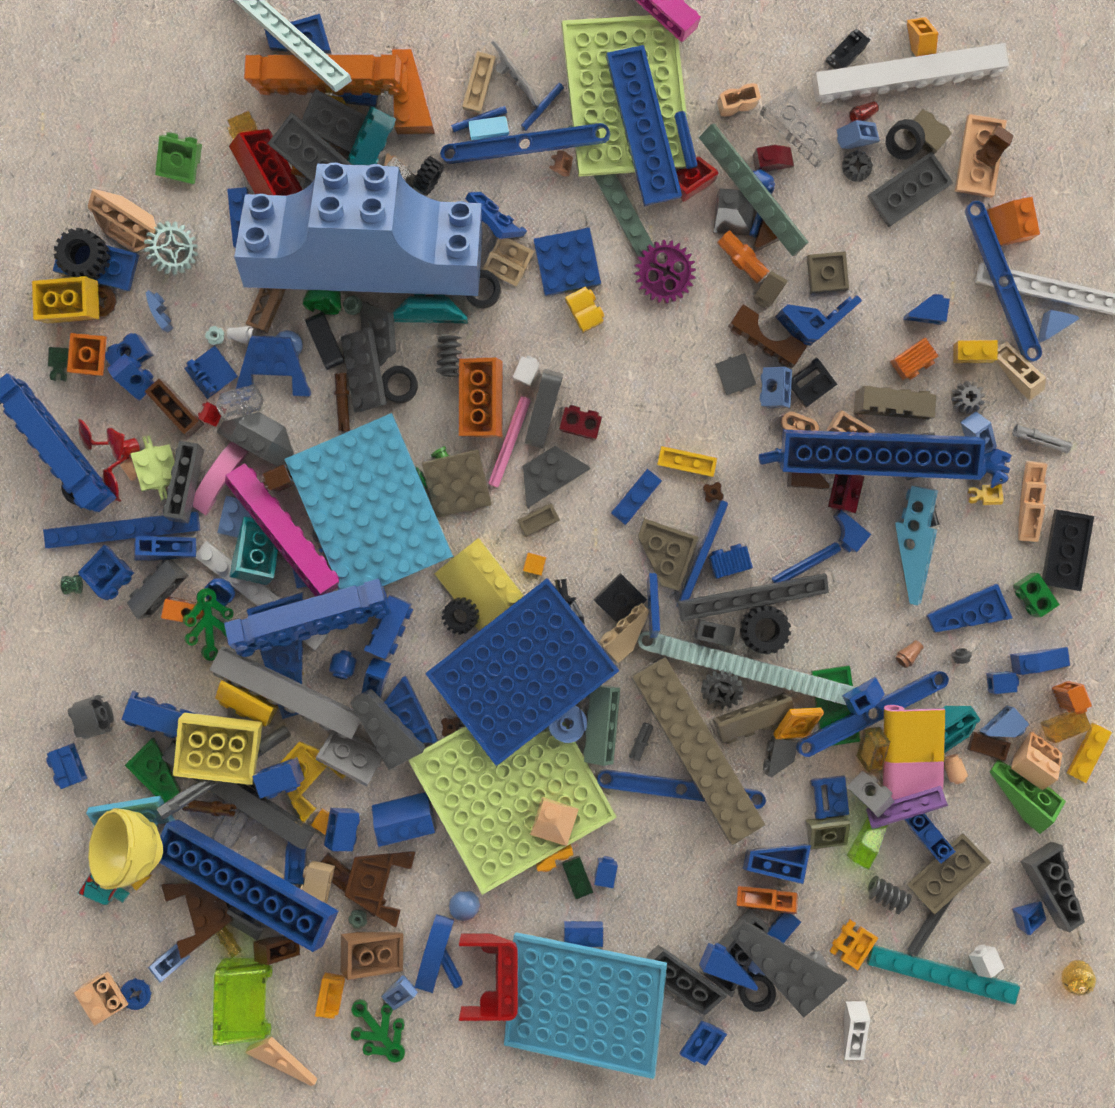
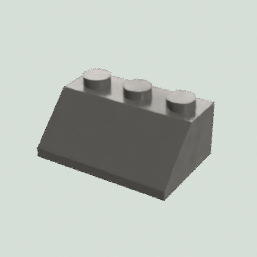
[127,560,189,619]

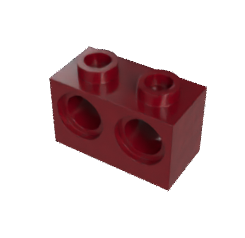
[559,405,602,441]

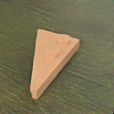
[245,1036,318,1086]

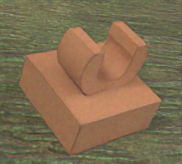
[549,151,573,176]

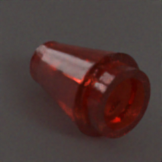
[849,101,879,122]

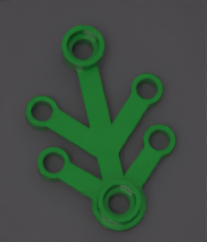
[183,588,234,661]
[351,999,405,1063]

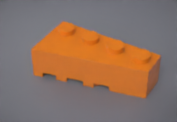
[392,49,435,135]

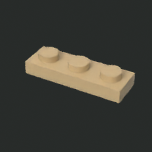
[462,51,496,114]

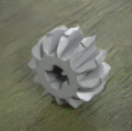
[951,381,986,414]

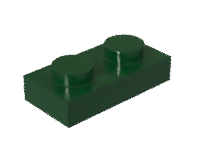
[562,855,593,899]

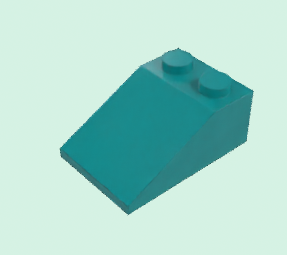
[230,516,278,585]

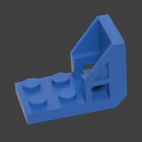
[775,295,862,346]

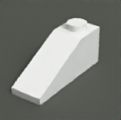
[844,1001,870,1060]

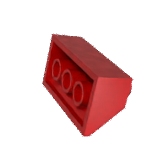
[229,129,303,196]

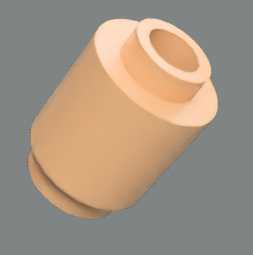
[944,754,968,784]

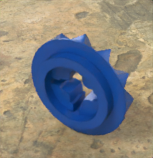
[121,978,152,1010]

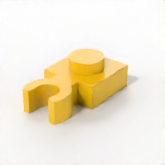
[967,484,1004,505]

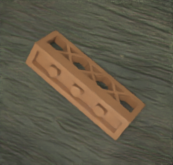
[245,288,286,333]

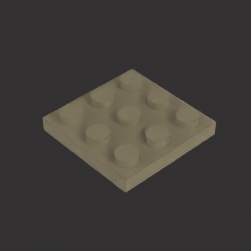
[422,449,492,518]

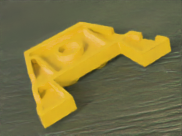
[280,741,345,822]

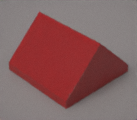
[676,156,719,202]

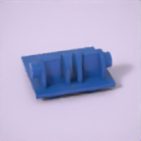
[184,346,238,399]

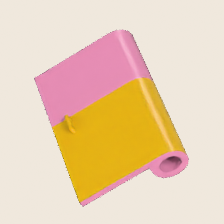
[883,705,945,800]

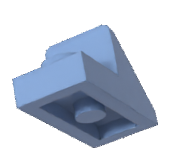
[381,975,418,1010]

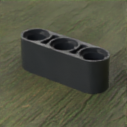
[305,312,345,370]

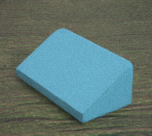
[468,116,509,141]

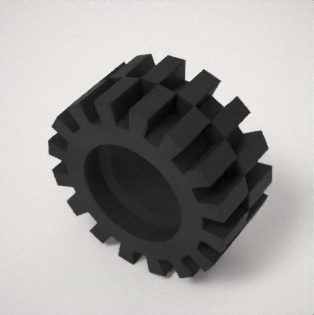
[413,156,444,195]
[442,597,479,635]

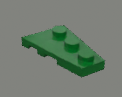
[124,737,181,803]

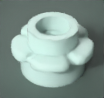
[205,326,224,345]

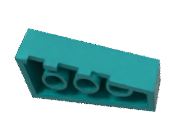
[347,105,396,165]

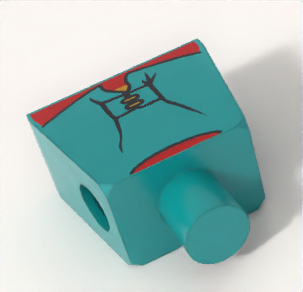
[78,873,130,905]

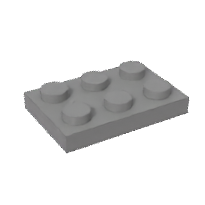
[315,730,382,787]

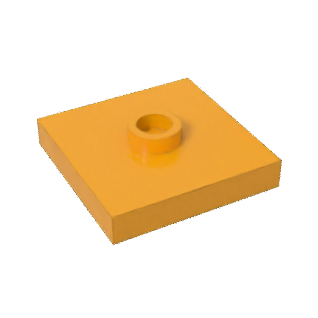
[773,708,824,739]

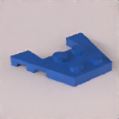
[235,336,311,396]

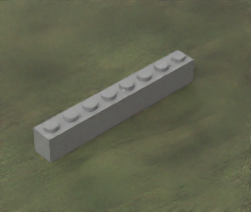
[209,646,361,739]

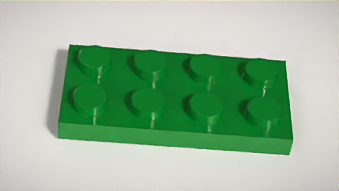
[811,665,861,746]

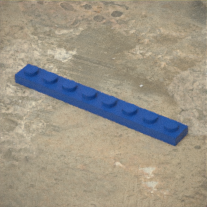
[43,512,201,549]

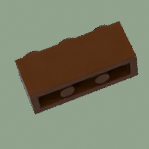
[145,378,204,437]

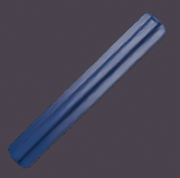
[772,542,841,583]

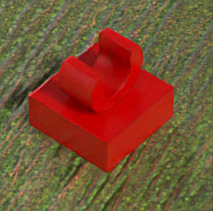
[198,402,224,427]

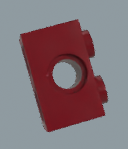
[828,474,865,514]

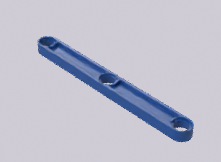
[440,123,610,164]
[965,201,1042,362]
[796,671,949,757]
[597,769,766,809]

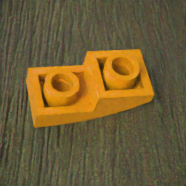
[536,844,573,872]

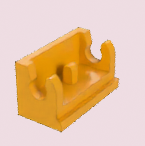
[315,972,345,1019]

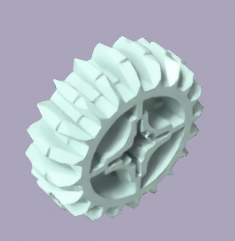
[144,221,198,275]

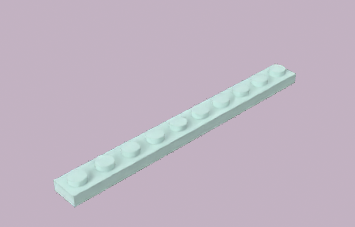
[233,0,352,92]

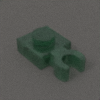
[48,347,69,381]

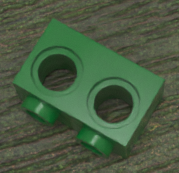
[1013,573,1060,618]

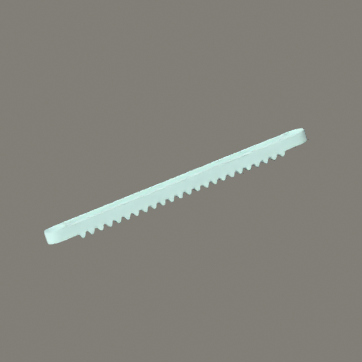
[638,631,856,705]

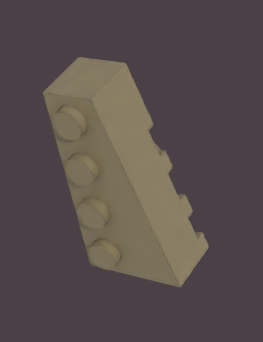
[854,386,937,420]

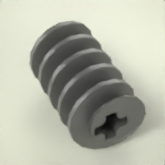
[436,335,462,377]
[868,875,912,915]

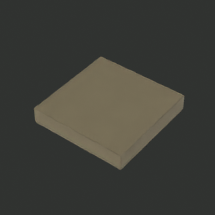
[807,251,849,294]

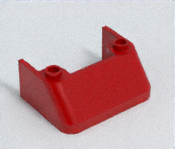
[459,933,518,1021]

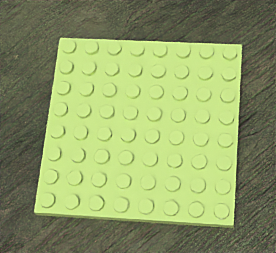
[408,722,617,895]

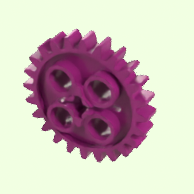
[634,240,696,304]

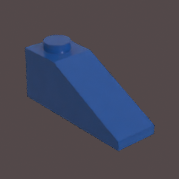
[134,536,196,561]
[1010,647,1070,675]
[699,943,758,991]

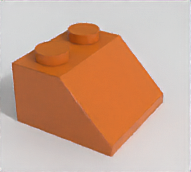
[987,197,1040,246]
[67,333,107,376]

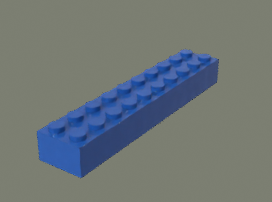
[780,429,986,480]
[159,819,339,952]

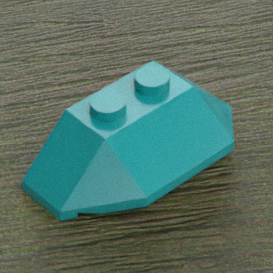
[392,294,468,324]
[941,706,981,753]

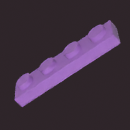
[866,786,948,829]

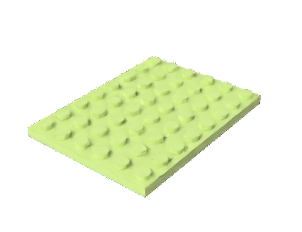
[561,15,687,177]

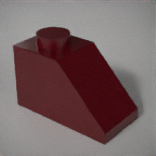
[753,144,794,172]

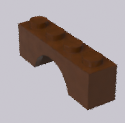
[728,304,807,368]

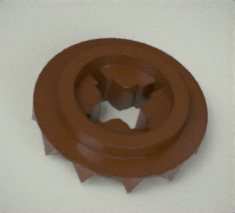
[98,286,117,317]

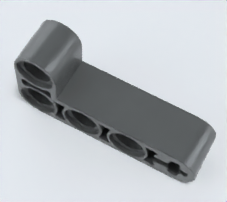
[525,369,564,448]

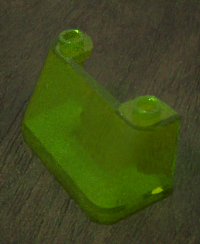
[213,958,273,1046]

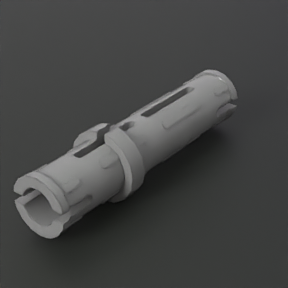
[1012,424,1072,454]

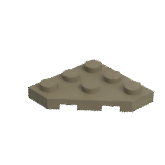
[638,518,699,591]

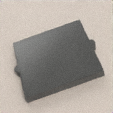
[715,353,756,396]

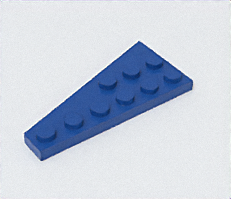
[247,592,303,719]

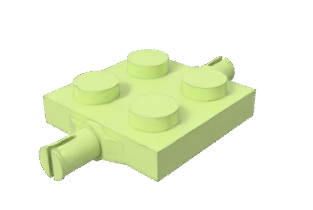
[130,436,175,501]

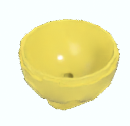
[88,808,163,889]

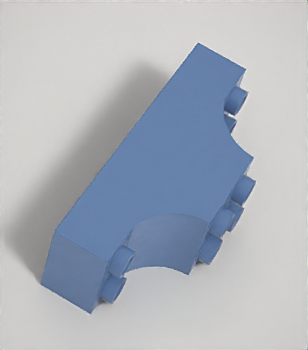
[234,163,483,296]

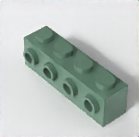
[583,685,620,766]

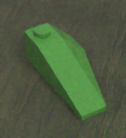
[989,760,1066,834]

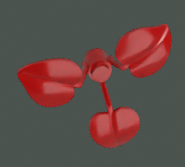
[78,419,140,502]

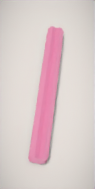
[488,396,531,487]

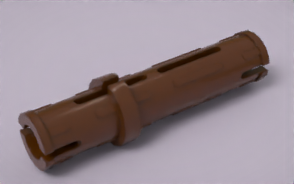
[334,373,350,432]
[182,800,236,817]

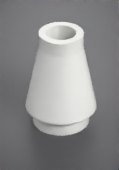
[227,326,258,345]

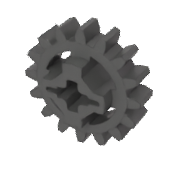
[701,670,743,710]

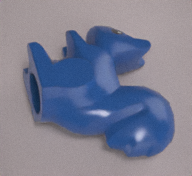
[973,449,1012,488]

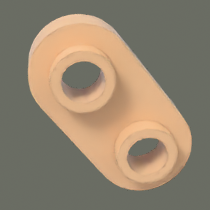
[781,412,819,431]

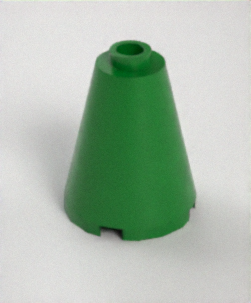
[302,290,342,315]

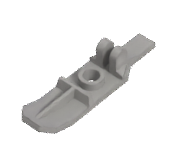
[491,41,539,107]

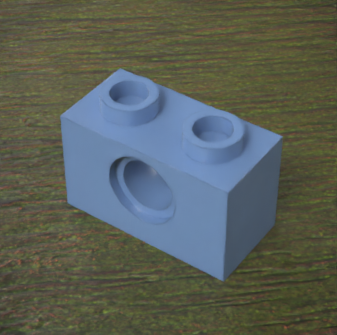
[760,367,792,408]

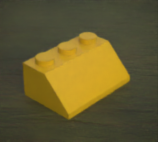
[215,678,279,727]

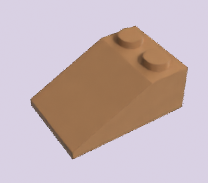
[340,932,404,980]

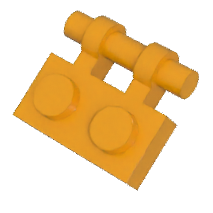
[829,919,878,970]

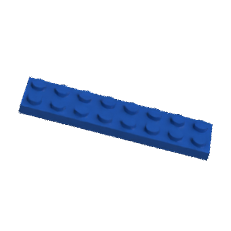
[606,45,682,206]

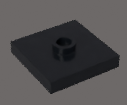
[593,573,647,623]

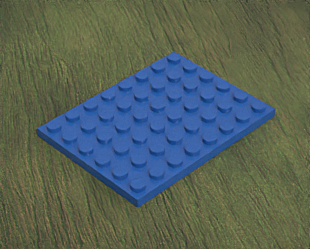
[425,578,620,766]

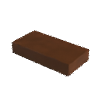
[967,731,1011,761]

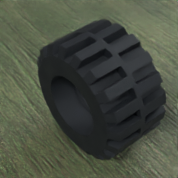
[54,228,111,279]
[740,605,791,655]

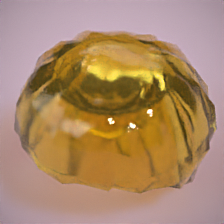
[1061,960,1096,996]

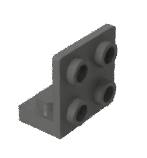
[227,906,266,940]

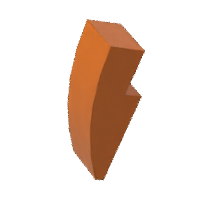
[737,886,798,914]

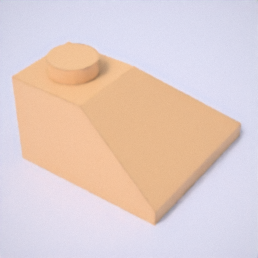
[530,797,579,846]

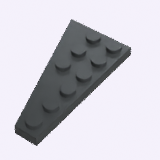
[728,920,848,1018]

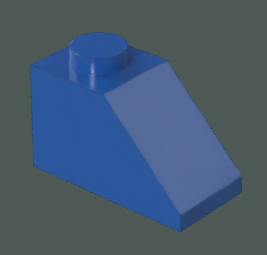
[903,294,950,325]

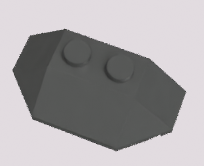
[217,407,294,467]

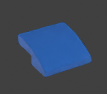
[679,1021,727,1066]

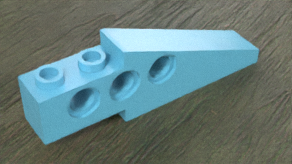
[895,485,938,606]

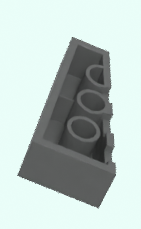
[699,908,769,998]

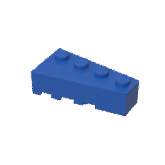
[121,691,196,738]

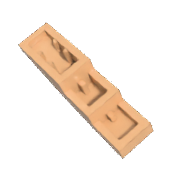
[1018,461,1048,542]

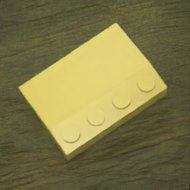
[434,538,524,631]
[173,713,263,785]

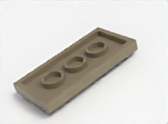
[907,833,992,915]

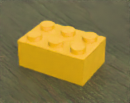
[32,276,99,324]

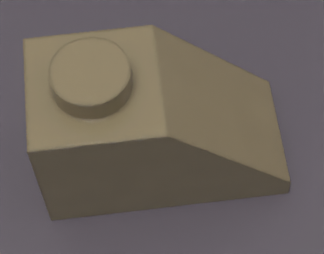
[753,270,788,308]

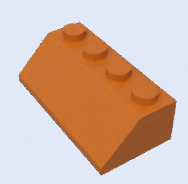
[459,357,503,438]

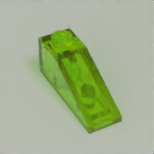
[847,817,888,870]

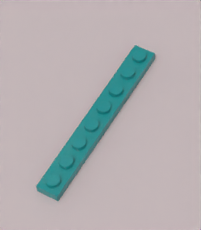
[867,945,1020,1005]

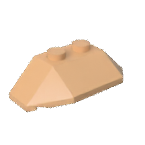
[88,189,156,252]

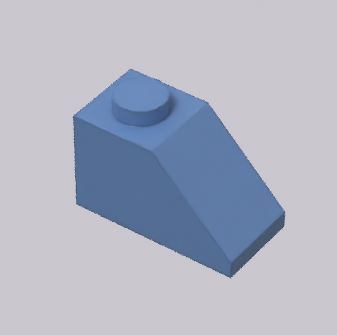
[837,120,880,149]
[961,411,997,454]
[979,705,1030,737]

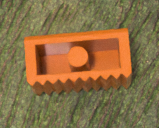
[890,338,938,380]
[1052,681,1092,714]

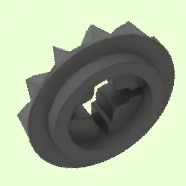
[842,150,873,182]

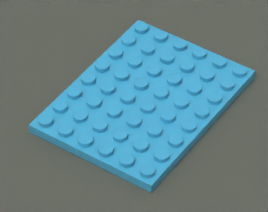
[284,413,453,589]
[504,932,667,1079]

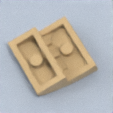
[482,238,535,287]

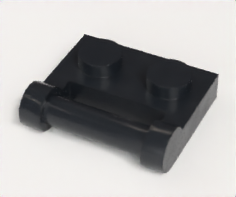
[791,358,837,408]

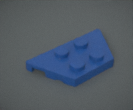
[384,675,439,743]

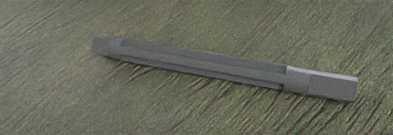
[157,725,291,819]

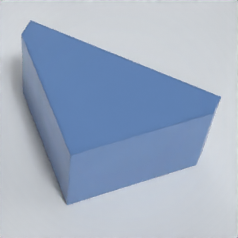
[1038,310,1079,342]
[148,943,190,983]

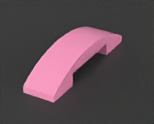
[192,441,248,515]

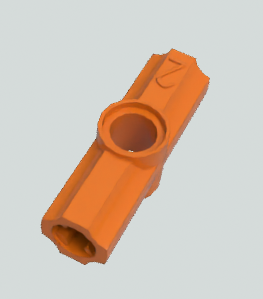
[717,230,769,283]

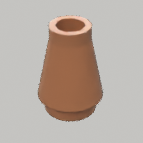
[895,640,924,668]

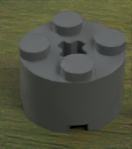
[68,695,114,739]

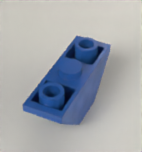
[904,813,956,864]

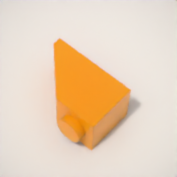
[907,17,938,57]

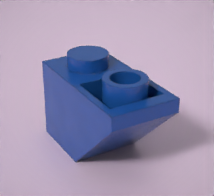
[842,677,885,716]

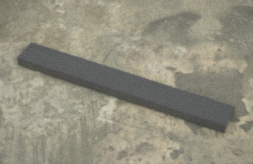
[678,573,829,621]

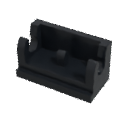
[825,29,871,69]

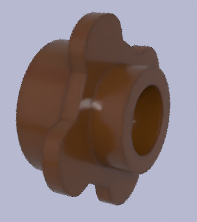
[703,482,724,503]
[441,717,460,737]

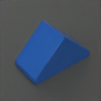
[1012,902,1046,935]

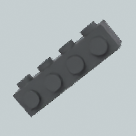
[163,441,204,524]

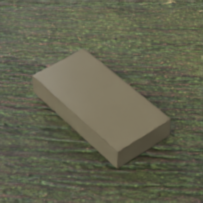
[518,503,560,537]

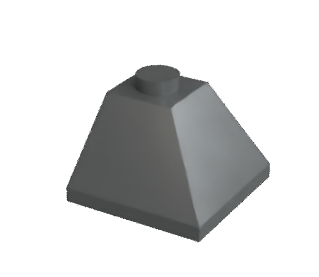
[713,188,754,236]

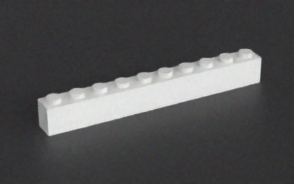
[812,43,1009,103]

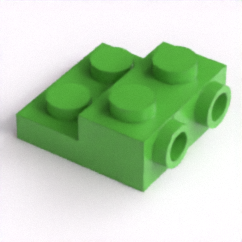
[155,132,202,184]

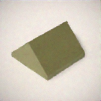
[805,815,850,850]

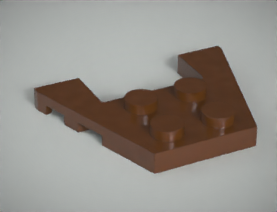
[344,851,416,927]
[161,883,233,959]

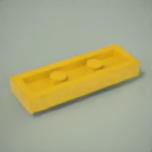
[657,446,717,477]
[1067,723,1112,783]

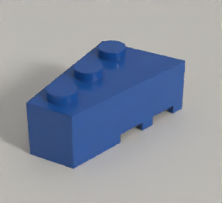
[364,595,414,659]
[742,844,811,884]

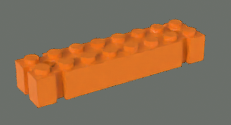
[244,55,408,96]

